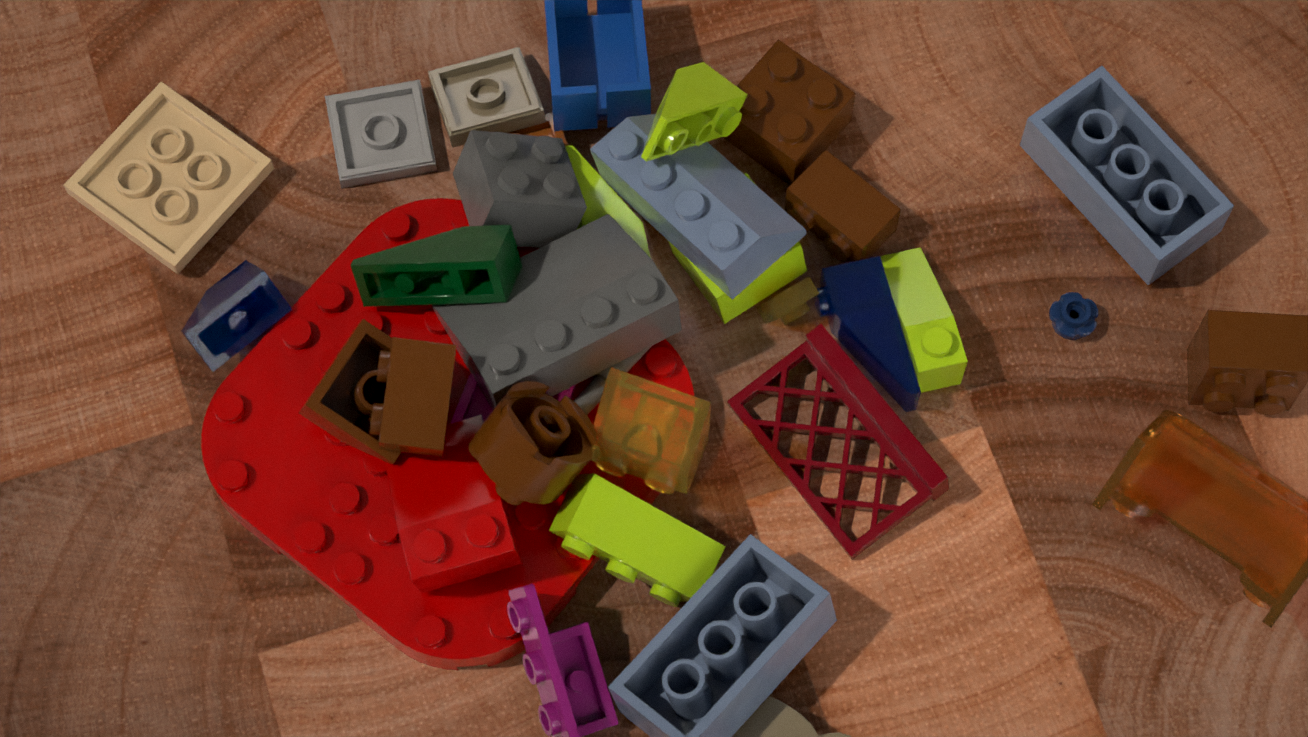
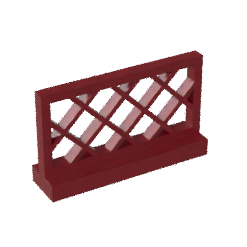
[727,323,949,560]

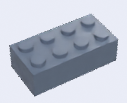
[1020,66,1234,285]
[608,534,837,737]

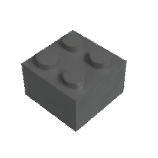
[453,130,587,248]

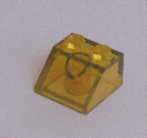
[591,367,711,494]

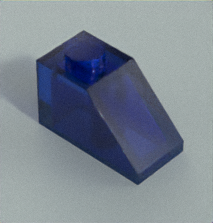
[181,260,292,372]

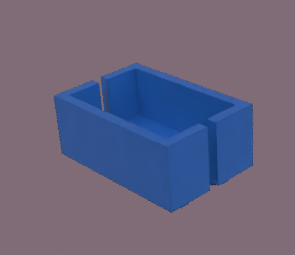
[544,0,651,131]

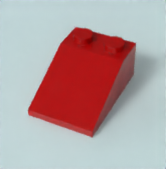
[385,415,523,593]

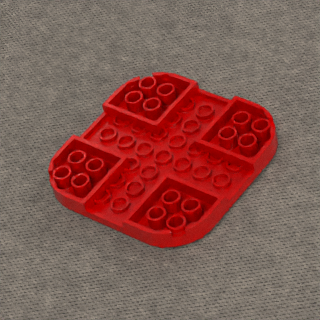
[201,198,695,670]

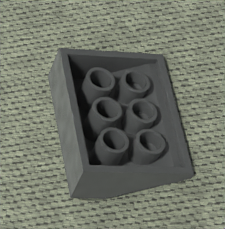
[431,214,682,410]

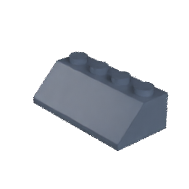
[590,114,807,299]

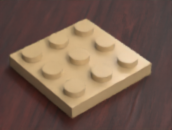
[64,82,274,274]

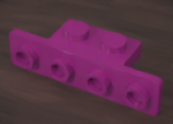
[507,584,619,737]

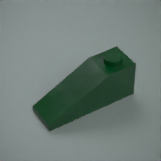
[350,225,522,306]

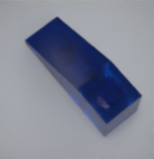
[813,256,921,412]

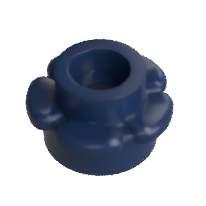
[1049,292,1099,340]

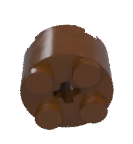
[469,381,597,505]

